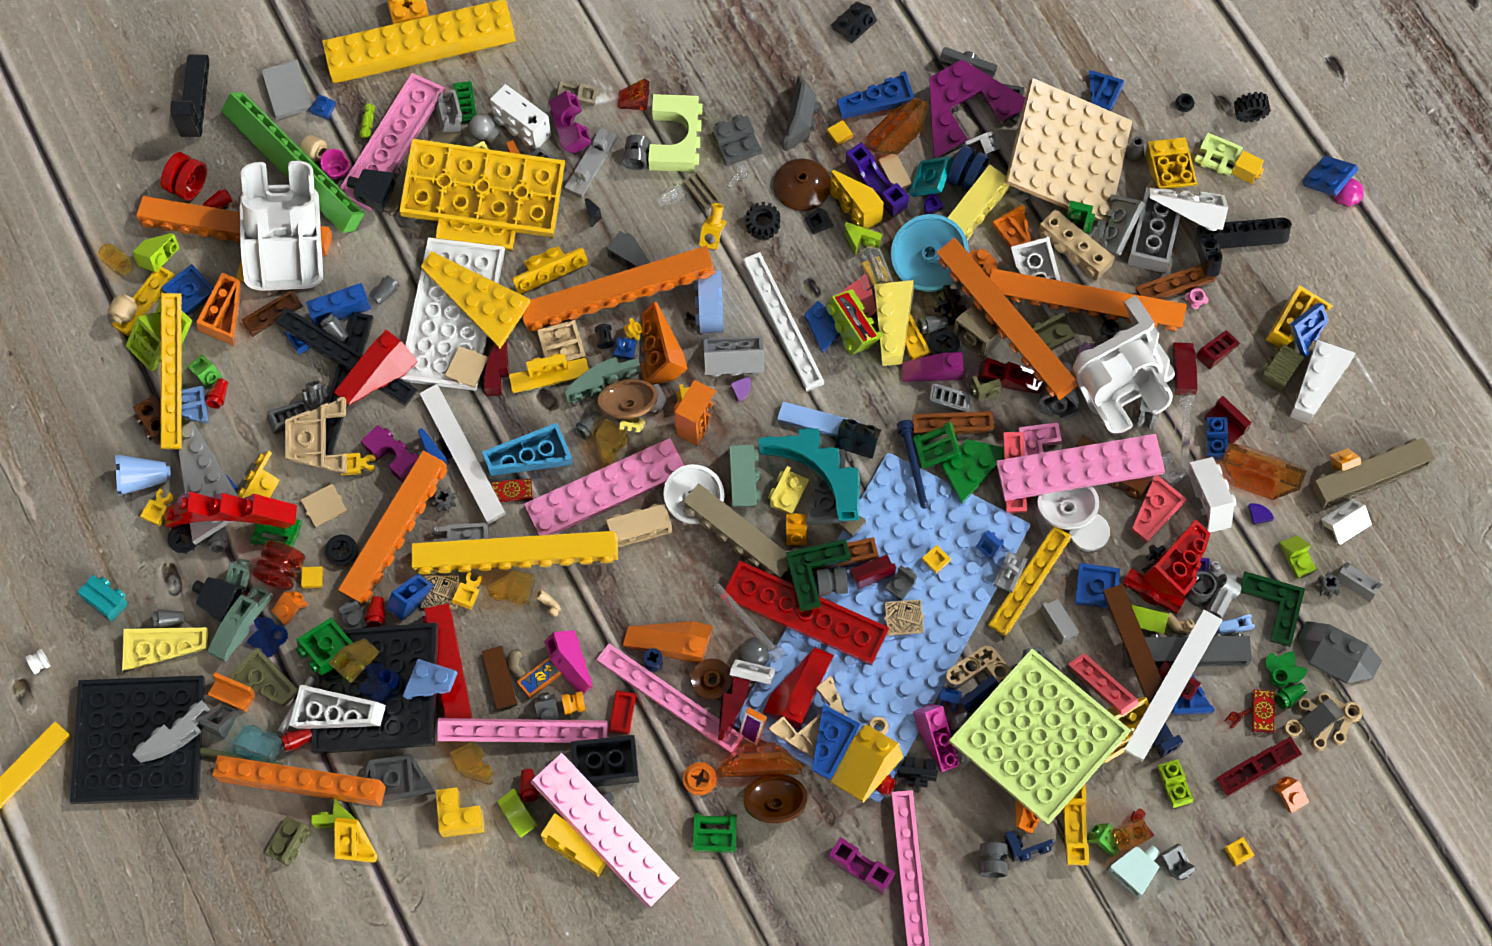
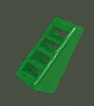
[453,81,476,123]

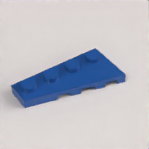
[837,71,915,119]

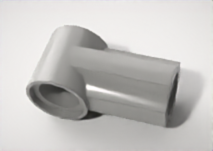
[1206,574,1241,618]

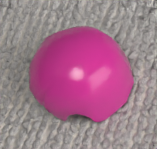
[320,148,350,180]
[1332,178,1364,207]

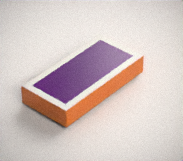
[739,707,767,745]

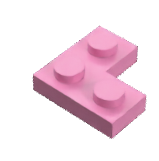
[1018,423,1062,456]

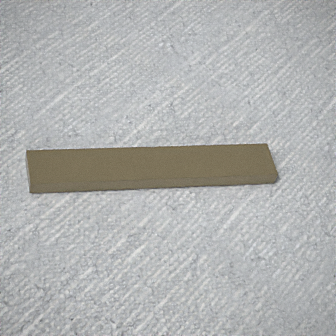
[384,128,462,216]

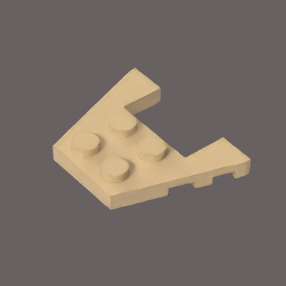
[285,397,347,474]
[768,676,855,759]

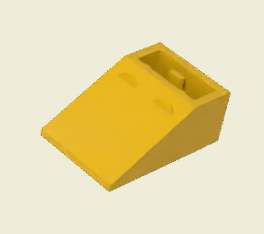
[1145,137,1197,189]
[830,170,884,229]

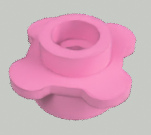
[1185,288,1209,309]

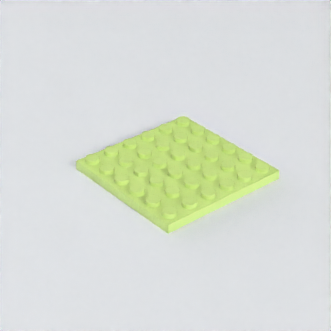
[949,649,1131,826]

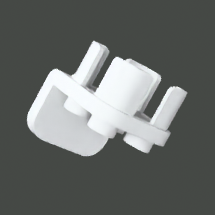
[240,161,323,291]
[1072,295,1175,434]

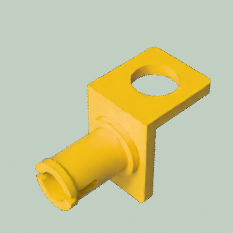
[699,203,727,250]

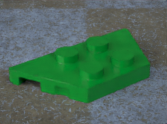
[942,439,1004,504]

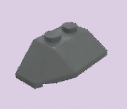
[784,75,819,151]
[1297,621,1382,684]

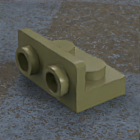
[1032,312,1075,351]
[265,816,310,866]

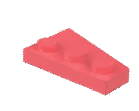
[1131,475,1187,544]

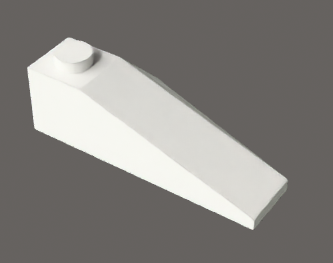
[1149,188,1228,231]
[1011,237,1069,317]

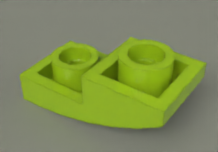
[1131,604,1169,634]
[1158,759,1194,808]
[497,788,538,838]

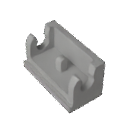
[435,90,462,133]
[1338,560,1383,602]

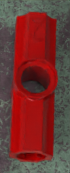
[1122,568,1186,614]

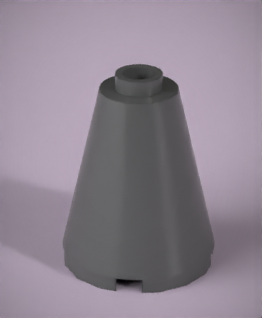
[1039,362,1079,418]

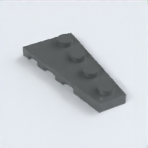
[806,449,847,525]

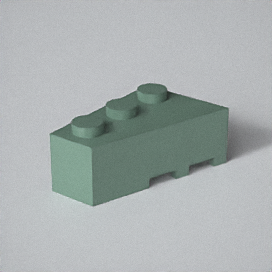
[730,445,761,507]

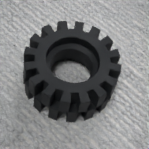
[1234,92,1271,123]
[746,202,780,240]

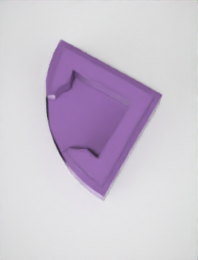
[731,377,751,403]

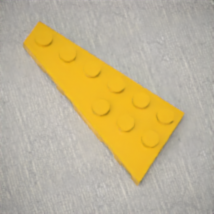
[421,251,531,349]

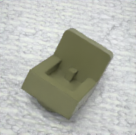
[969,376,1002,401]

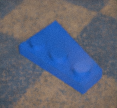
[812,704,860,781]

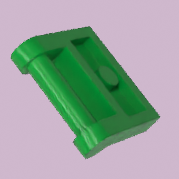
[913,421,961,469]
[250,519,302,554]
[693,813,737,853]

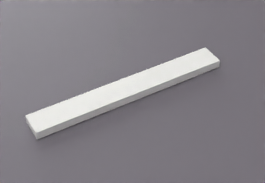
[742,252,824,392]
[420,384,506,524]
[1124,610,1222,762]

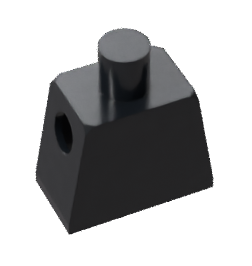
[346,169,396,213]
[192,577,245,622]

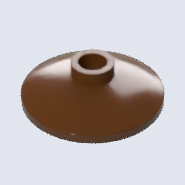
[691,658,733,700]

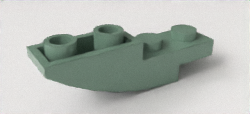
[565,357,641,403]
[208,585,273,662]

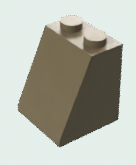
[953,304,1002,359]

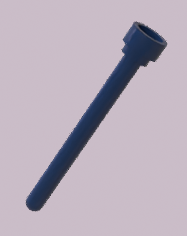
[896,420,928,509]

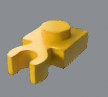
[340,453,375,476]
[140,489,173,527]
[452,572,482,610]

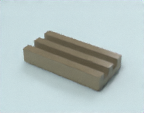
[683,171,721,211]

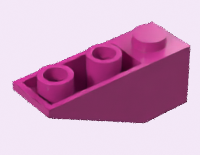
[544,630,593,695]
[913,704,960,773]

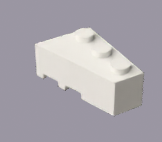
[1189,457,1236,533]

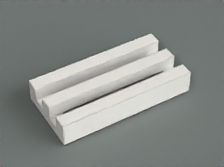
[730,659,776,685]

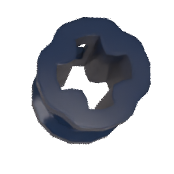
[644,648,663,672]

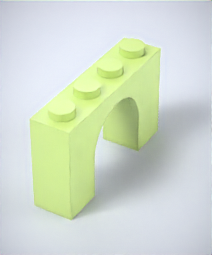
[648,94,703,172]

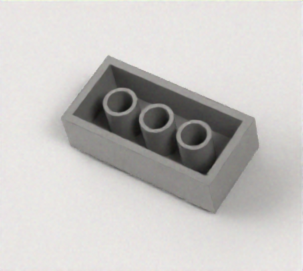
[1127,187,1180,274]

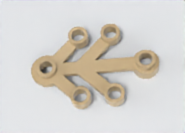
[1284,692,1363,751]

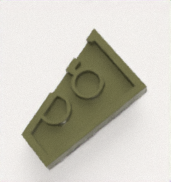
[228,647,299,706]

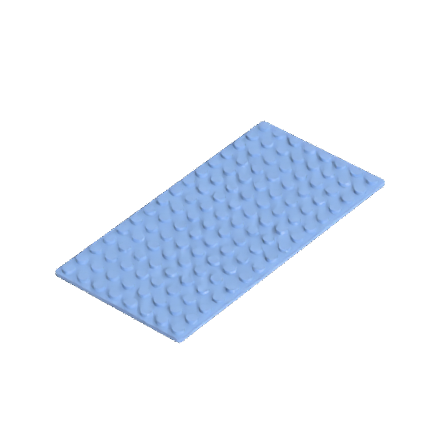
[734,453,1030,802]

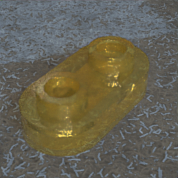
[98,244,133,275]

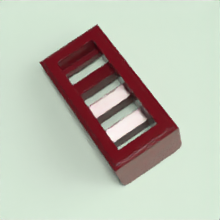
[1197,330,1240,369]

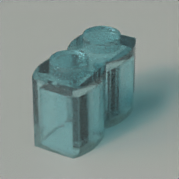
[232,725,283,763]

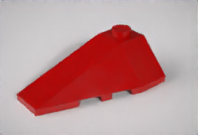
[334,329,418,406]
[1142,520,1211,597]
[762,647,834,730]

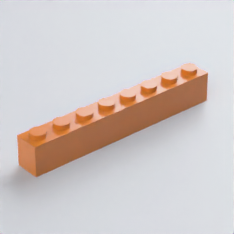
[338,450,447,605]
[212,755,386,807]

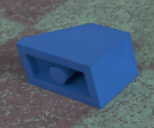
[386,573,433,620]

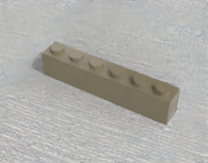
[1311,437,1435,509]
[682,483,789,578]

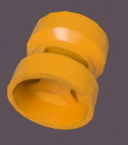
[561,691,586,715]

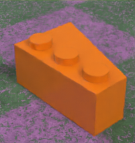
[196,273,241,346]

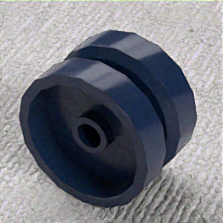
[947,144,990,192]

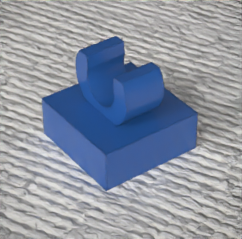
[310,95,336,120]
[614,337,637,360]
[976,530,1004,560]
[939,686,963,712]

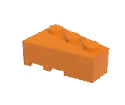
[673,380,716,446]

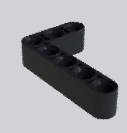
[170,54,209,137]
[1195,217,1292,277]

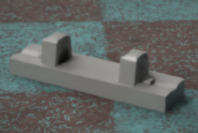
[565,128,618,198]

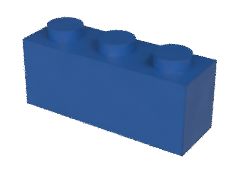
[306,283,371,327]

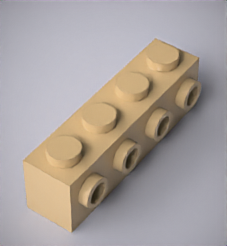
[1038,209,1114,280]

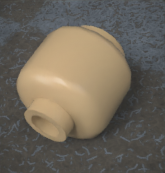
[299,135,328,163]
[108,294,138,324]

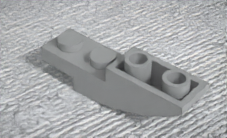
[132,700,211,763]

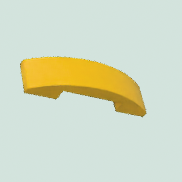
[1064,783,1089,866]

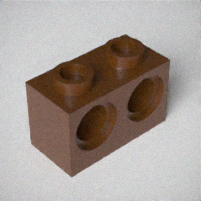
[133,395,161,445]

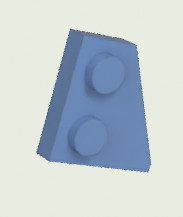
[181,386,209,424]
[403,659,457,699]

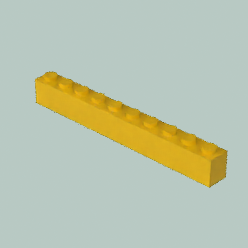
[412,531,618,575]

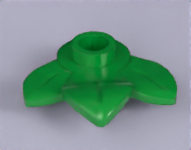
[1265,651,1307,688]

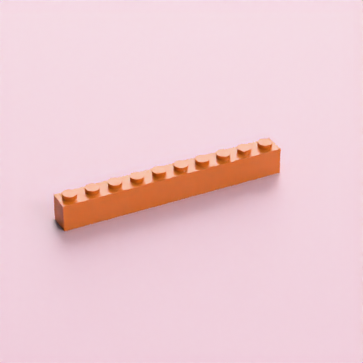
[136,196,332,256]
[936,237,1078,400]
[522,245,716,331]
[989,268,1187,331]

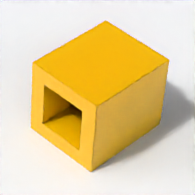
[1231,150,1264,184]

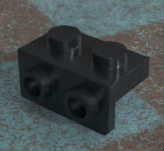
[831,1,877,43]
[834,419,881,459]

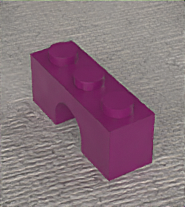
[549,90,592,154]
[361,425,419,483]
[828,837,895,895]

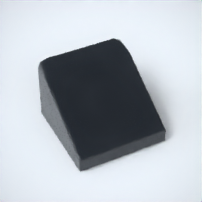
[585,198,601,227]
[805,208,834,234]

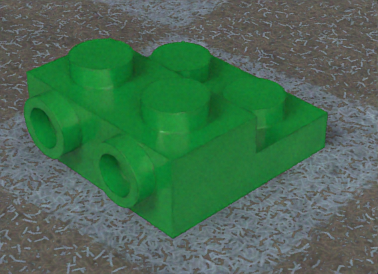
[296,618,356,676]

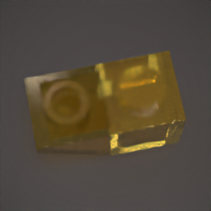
[595,419,628,468]
[487,571,535,605]
[329,638,380,683]
[450,742,494,785]

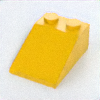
[831,724,903,803]

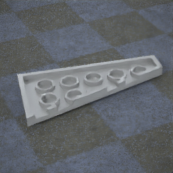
[178,421,239,545]

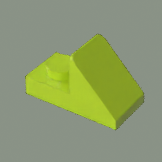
[844,222,882,255]
[1279,535,1317,579]
[311,798,355,828]

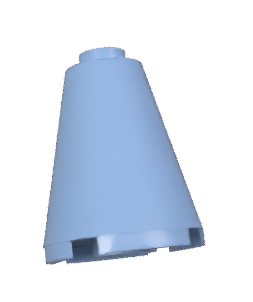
[115,455,171,495]

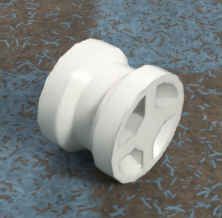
[26,649,51,675]

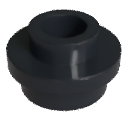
[1175,93,1195,112]

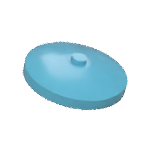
[891,214,969,292]

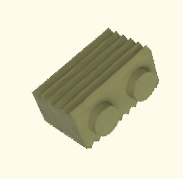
[1260,344,1304,393]

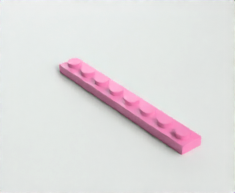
[596,644,744,755]
[437,718,607,743]
[891,790,929,946]

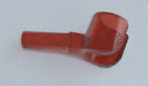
[1224,707,1252,728]
[1130,808,1154,838]

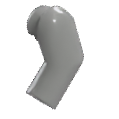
[1209,561,1236,581]

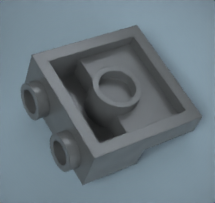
[712,115,762,166]

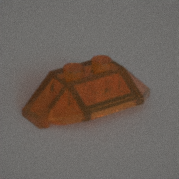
[864,97,929,155]
[1222,443,1307,500]
[718,743,803,778]

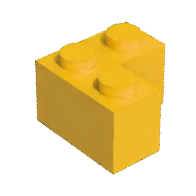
[436,787,485,837]

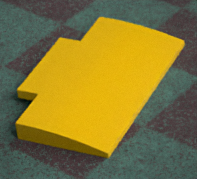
[400,139,565,251]

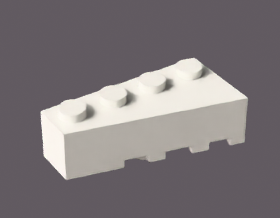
[1290,340,1356,424]
[289,685,386,729]

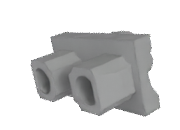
[994,552,1027,593]

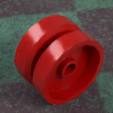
[160,152,207,201]

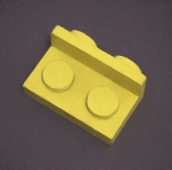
[768,466,809,514]

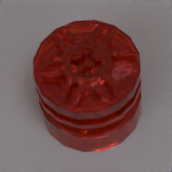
[252,540,306,590]

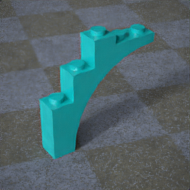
[758,428,860,521]

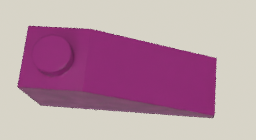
[902,352,964,382]

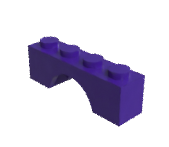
[845,142,909,217]

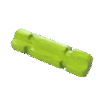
[359,103,375,140]

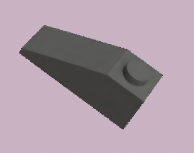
[607,231,650,269]

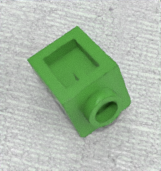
[187,354,222,388]
[1087,823,1126,857]

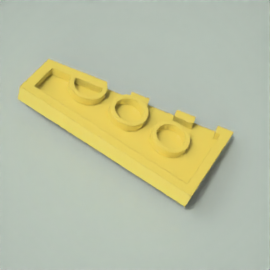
[122,627,208,671]

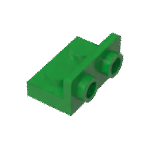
[1066,200,1095,234]

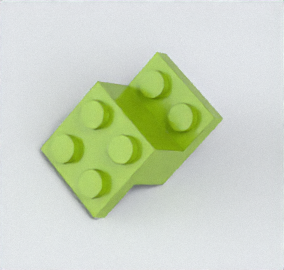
[126,299,192,371]

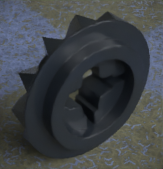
[928,330,960,355]
[167,523,200,554]
[325,534,358,567]

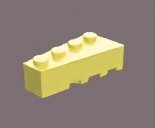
[948,164,1010,240]
[874,280,914,366]

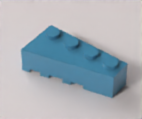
[482,423,573,476]

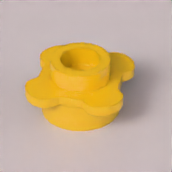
[624,318,642,341]

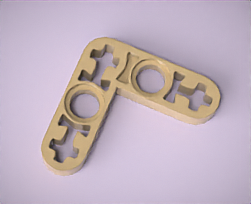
[945,646,1012,688]

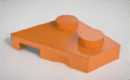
[992,204,1031,249]

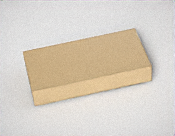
[878,152,912,190]

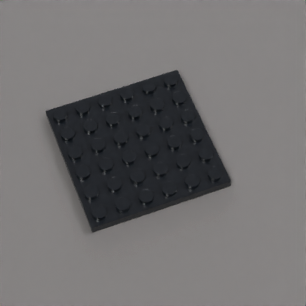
[311,622,439,754]
[70,675,205,804]

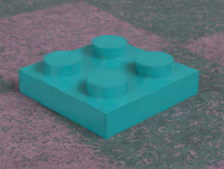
[909,156,953,197]

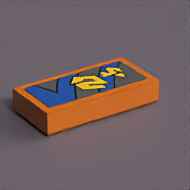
[517,658,563,699]

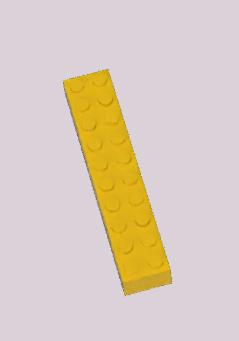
[322,0,516,84]

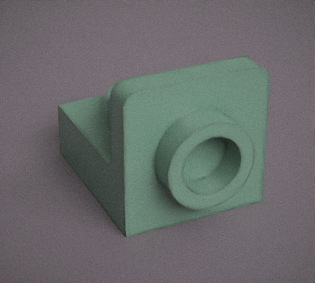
[225,559,257,591]

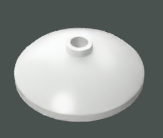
[663,464,724,524]
[1038,486,1099,530]

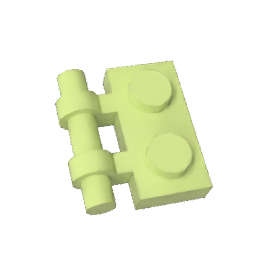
[1194,133,1243,176]

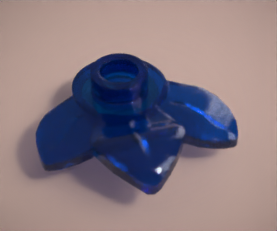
[247,617,288,657]
[359,663,399,702]

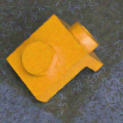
[1330,448,1361,471]
[786,513,807,545]

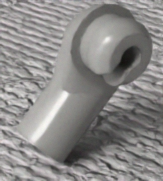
[650,384,666,413]

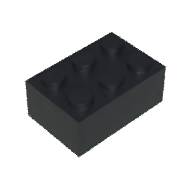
[571,735,639,787]

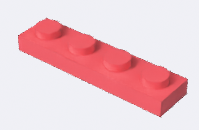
[1003,432,1027,513]
[1068,653,1138,716]

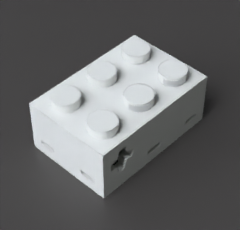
[490,84,551,150]

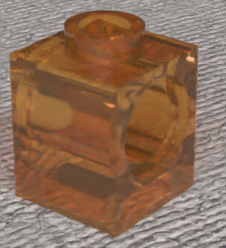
[1112,819,1151,850]

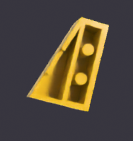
[1265,285,1333,349]
[541,813,606,877]

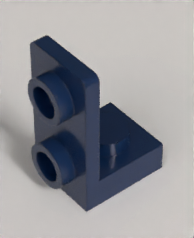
[1153,723,1183,758]
[1004,830,1055,862]

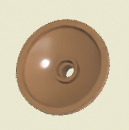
[598,379,658,420]

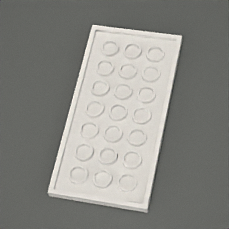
[400,238,505,391]

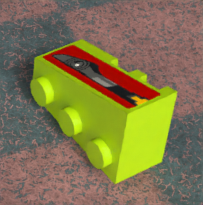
[826,289,883,356]

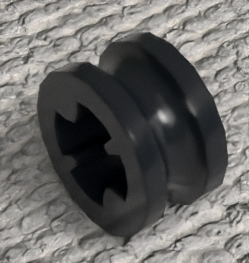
[1100,320,1119,339]

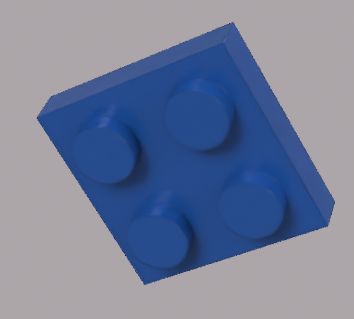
[1303,155,1358,196]
[161,264,214,316]
[1075,563,1120,609]

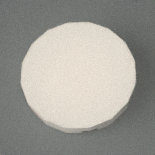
[1069,514,1110,552]

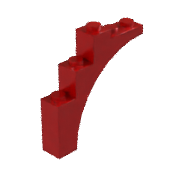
[164,491,297,529]

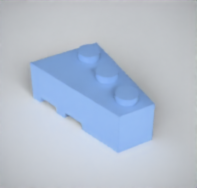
[694,271,724,333]

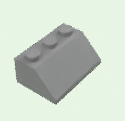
[704,336,765,377]

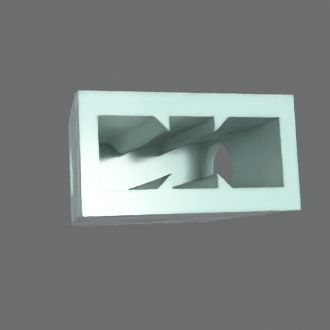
[1108,845,1160,899]

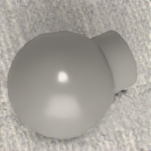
[469,113,500,143]

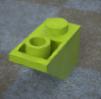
[132,233,180,272]

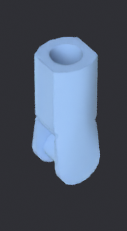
[1217,614,1255,635]

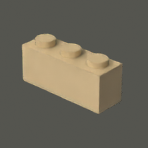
[606,504,673,547]

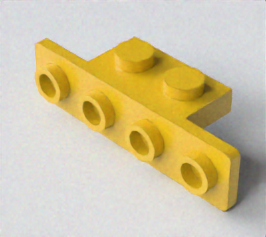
[512,246,589,294]
[509,353,589,393]
[237,451,279,498]

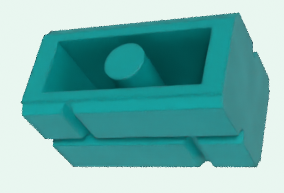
[77,575,128,622]

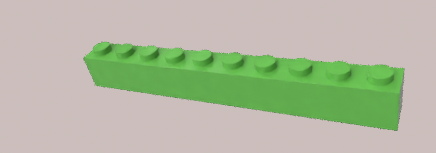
[221,92,365,233]

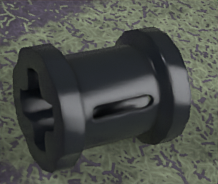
[594,324,614,349]

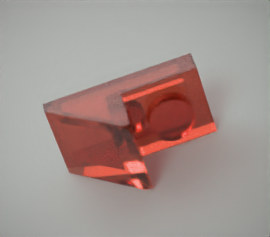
[618,79,650,110]

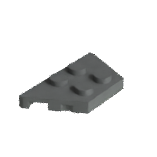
[353,754,435,806]

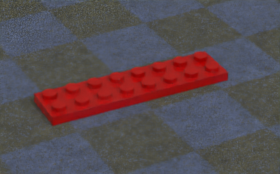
[722,561,890,666]

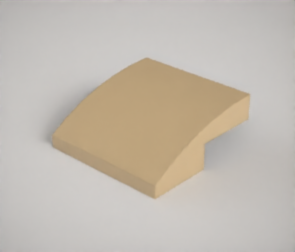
[537,320,586,361]

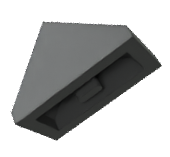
[1299,698,1345,739]
[200,702,239,739]

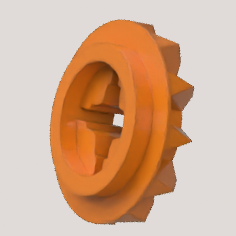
[683,762,717,796]

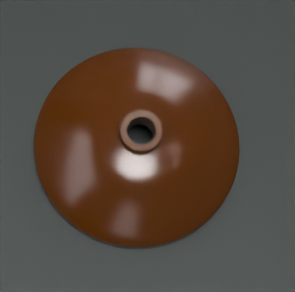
[773,158,831,211]
[743,774,807,824]

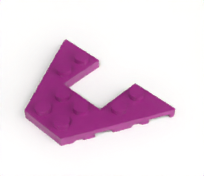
[929,60,1025,158]

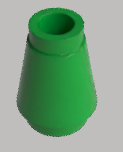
[1275,683,1307,709]

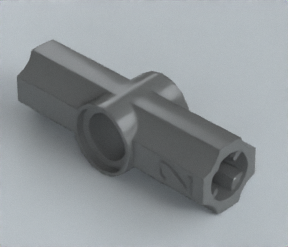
[939,47,998,78]

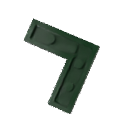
[786,539,851,612]
[1240,571,1305,647]

